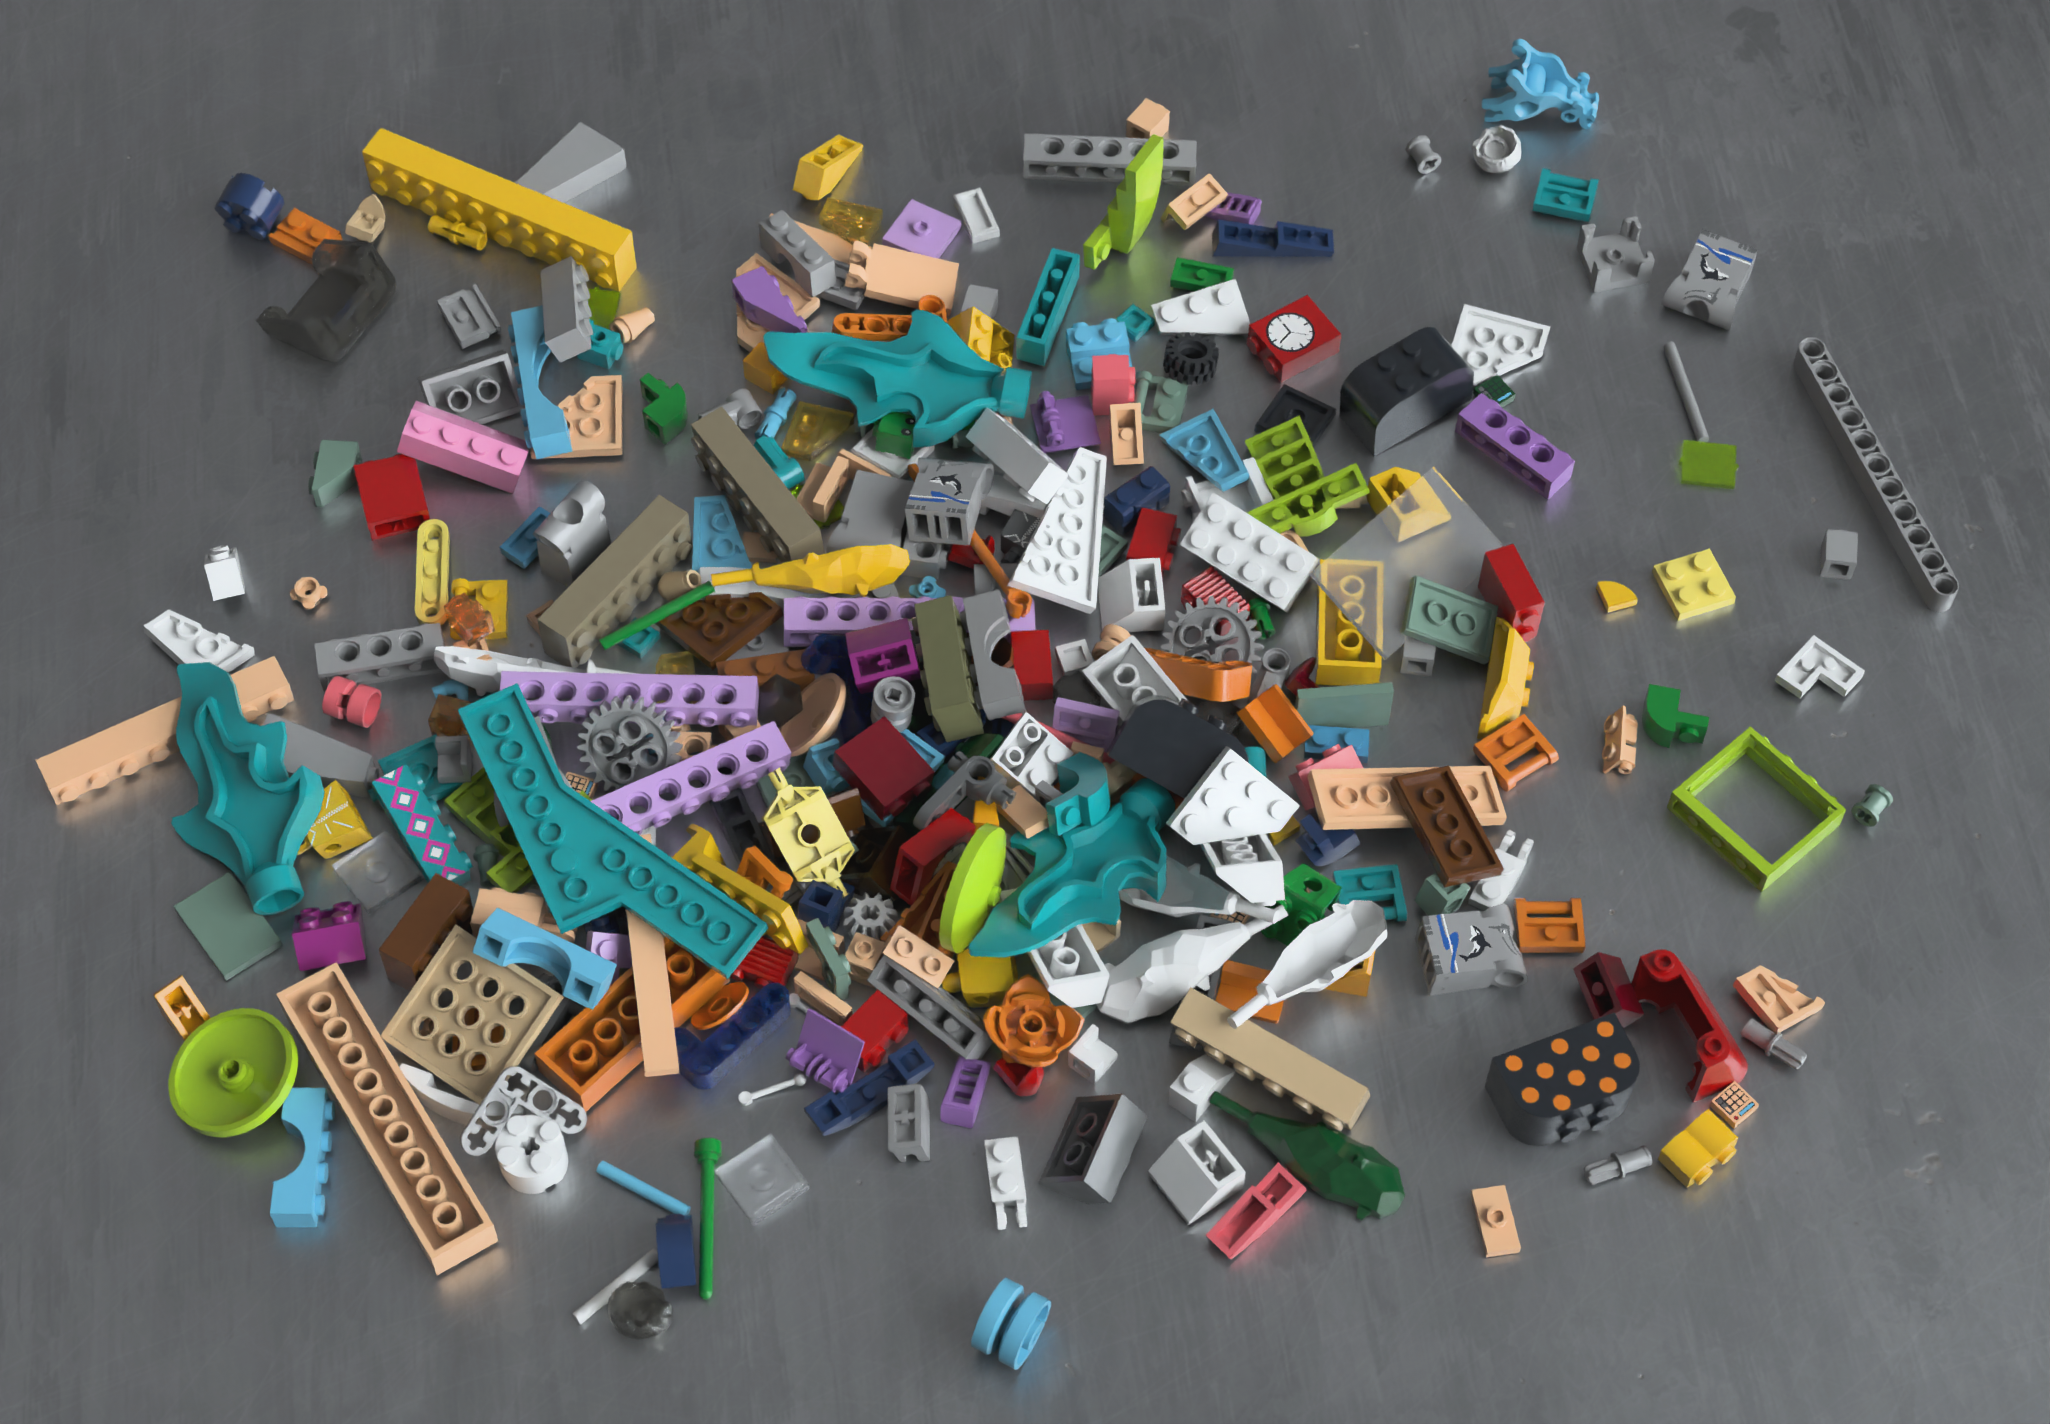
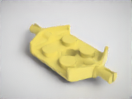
[761,768,855,897]

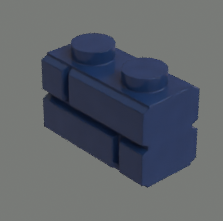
[1103,466,1170,535]

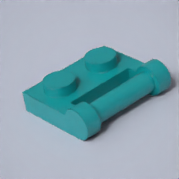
[1532,168,1599,222]
[1332,864,1407,922]

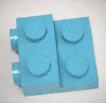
[1066,319,1132,390]

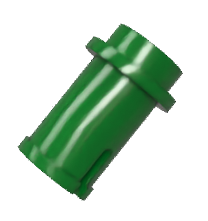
[1248,597,1276,639]

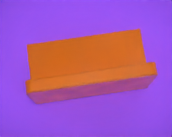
[1237,684,1314,764]
[1215,960,1284,1024]

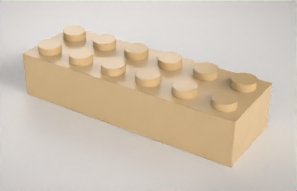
[1170,987,1370,1132]

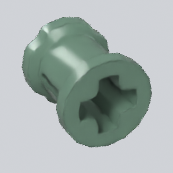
[1851,784,1893,827]

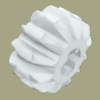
[843,892,898,941]

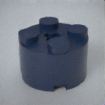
[215,173,284,240]

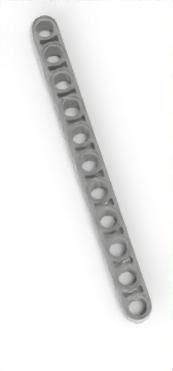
[1793,337,1959,613]

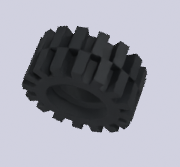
[1163,332,1219,385]

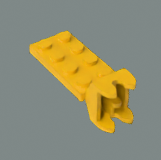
[672,824,809,954]

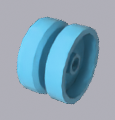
[971,1278,1051,1369]

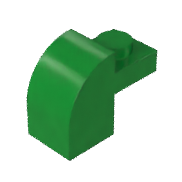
[640,372,688,445]
[1642,684,1709,748]

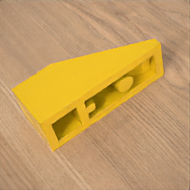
[793,134,863,201]

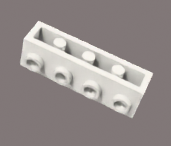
[966,408,1069,504]

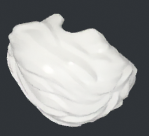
[1472,125,1521,173]

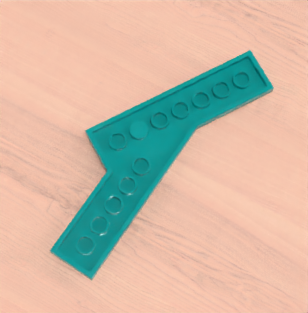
[458,683,768,979]

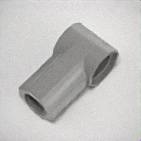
[698,389,763,429]
[1247,648,1291,704]

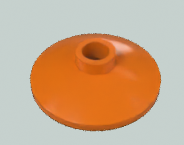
[691,982,749,1030]

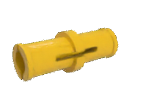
[428,215,487,251]

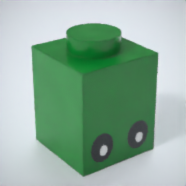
[872,412,915,459]

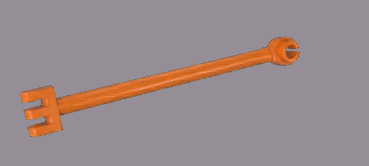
[908,464,1032,619]

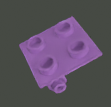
[1030,391,1101,453]
[785,1008,865,1093]

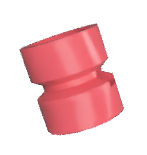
[322,676,381,728]

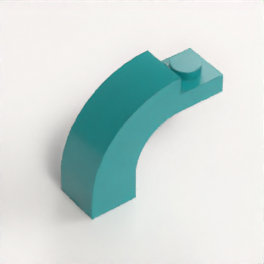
[1046,752,1111,836]

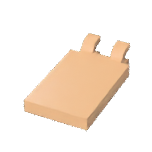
[844,240,959,316]

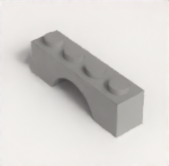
[960,590,1026,720]

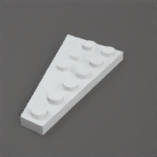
[1007,447,1107,614]

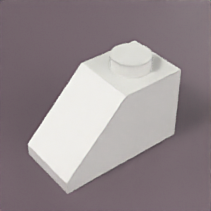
[1168,1054,1235,1123]

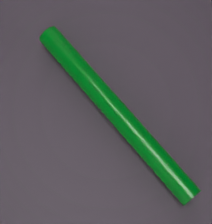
[599,581,715,650]

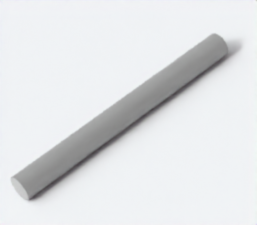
[1663,342,1709,444]

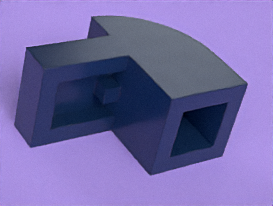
[1295,814,1361,866]
[798,880,855,932]
[656,1214,696,1289]

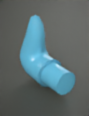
[432,679,469,707]

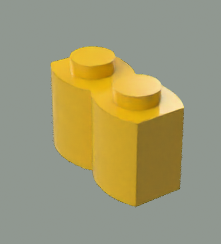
[1658,1109,1738,1188]

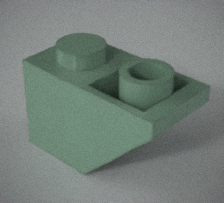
[308,440,362,507]

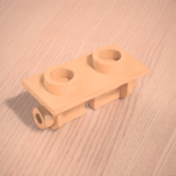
[1602,705,1638,775]
[882,925,954,989]

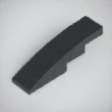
[700,767,777,867]

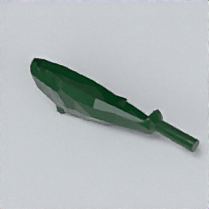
[1209,1091,1405,1221]

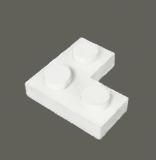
[1775,635,1865,699]

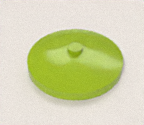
[939,823,1006,953]
[168,1008,298,1137]

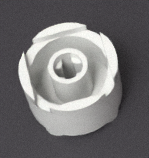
[495,1115,568,1194]

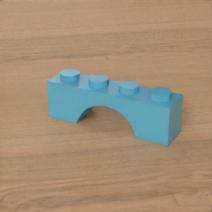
[472,908,617,1010]
[270,1088,336,1227]

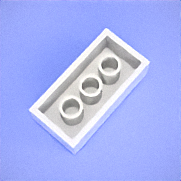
[1180,492,1320,613]

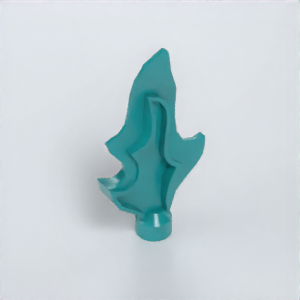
[763,309,1032,447]
[171,662,324,915]
[969,778,1176,957]

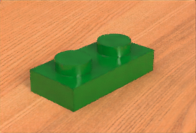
[1170,257,1234,292]

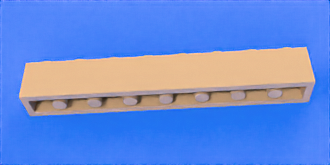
[35,656,294,805]

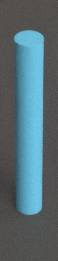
[596,1160,691,1216]

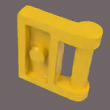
[450,578,508,640]

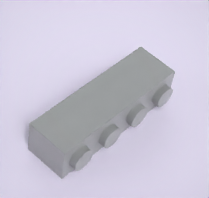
[540,256,593,363]

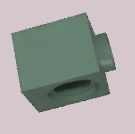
[1414,873,1470,916]

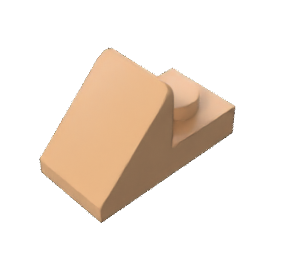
[1109,403,1144,465]

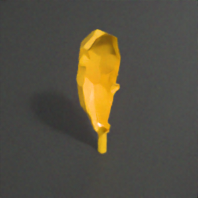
[711,544,910,597]

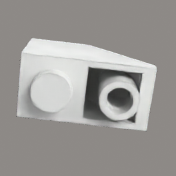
[204,545,245,601]

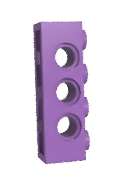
[1455,393,1575,500]

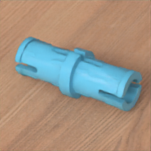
[754,387,797,440]

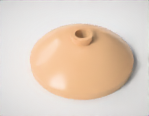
[779,673,846,757]

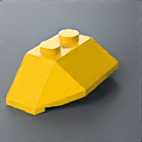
[1477,617,1534,739]

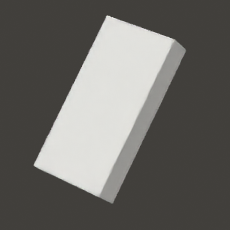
[953,188,1000,244]

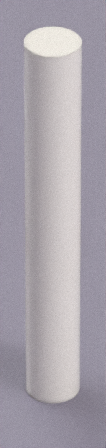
[572,1248,658,1325]

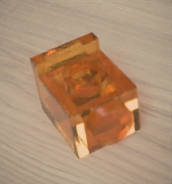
[444,593,495,647]
[428,694,473,740]

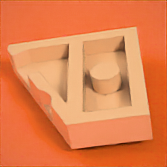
[1733,965,1825,1034]

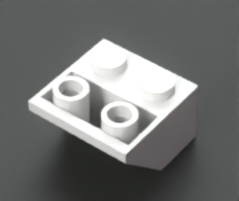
[1098,558,1165,632]
[990,712,1074,800]
[1148,1120,1246,1225]

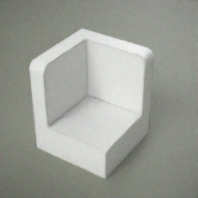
[1068,1024,1118,1085]

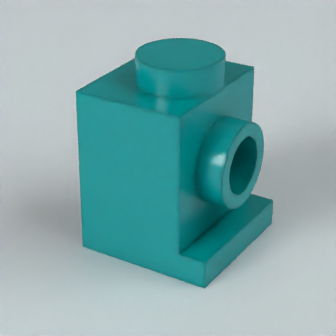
[577,319,624,370]

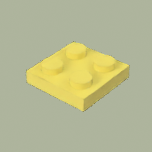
[1652,549,1736,621]

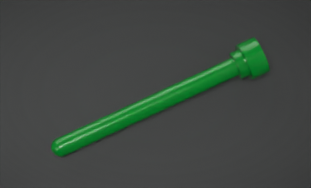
[694,1138,722,1299]

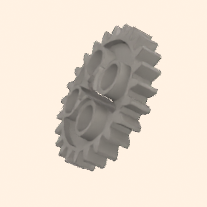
[1161,596,1264,674]
[577,695,683,791]

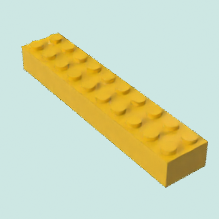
[362,128,637,292]

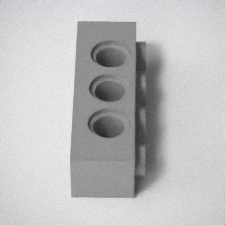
[314,623,445,692]
[867,955,993,1060]

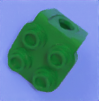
[1261,863,1342,947]

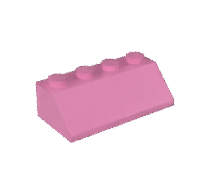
[397,401,529,494]

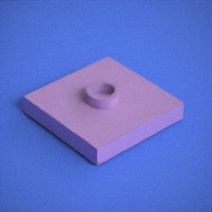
[882,199,962,259]

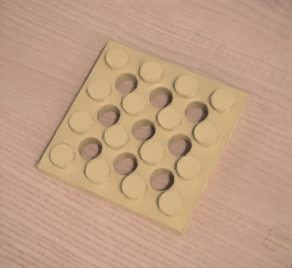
[380,925,564,1107]

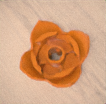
[983,974,1084,1067]

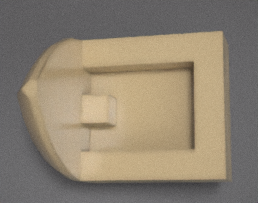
[345,194,385,243]

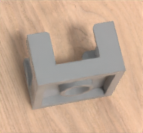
[1577,216,1655,292]

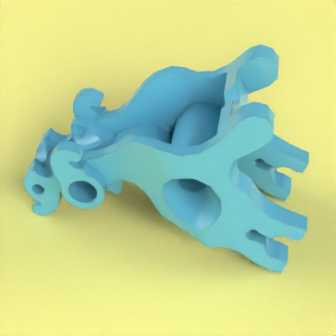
[1482,39,1599,130]

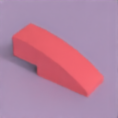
[1206,1162,1307,1259]

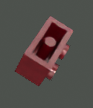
[1573,952,1645,1028]

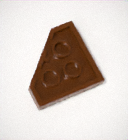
[655,592,783,670]

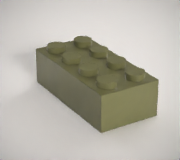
[911,595,984,742]

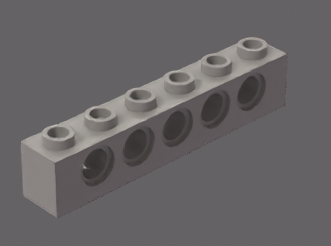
[1023,134,1197,186]

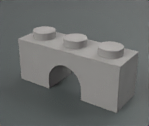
[759,210,836,298]

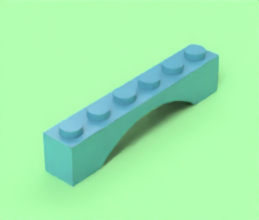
[508,305,573,459]

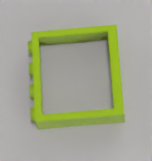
[1667,726,1846,892]

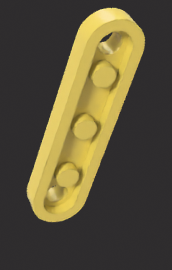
[415,519,450,626]

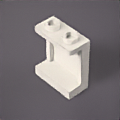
[1181,457,1273,522]

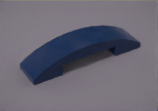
[804,1039,935,1136]

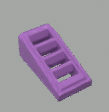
[1204,192,1261,225]
[941,1056,991,1128]

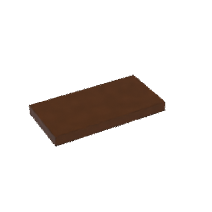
[1390,766,1504,887]

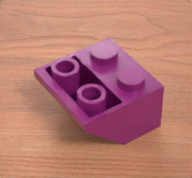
[845,618,921,694]
[292,901,367,971]

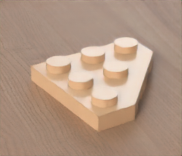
[736,253,820,352]
[530,375,623,459]

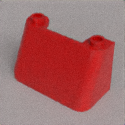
[1631,949,1748,1103]

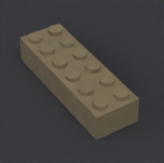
[691,406,825,565]
[537,494,693,668]

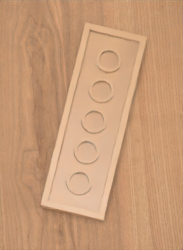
[1307,766,1507,830]

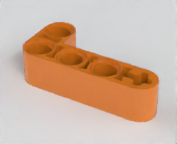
[831,295,948,342]
[1144,647,1252,702]

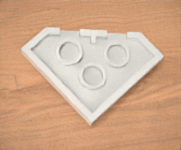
[1452,304,1550,387]
[1166,746,1300,845]

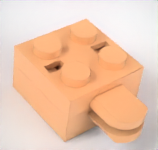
[470,888,578,944]

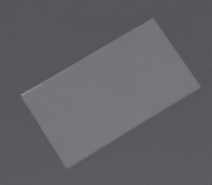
[1309,467,1504,660]

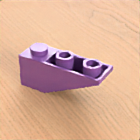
[731,266,808,333]

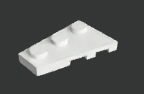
[1151,279,1250,336]
[144,610,255,673]

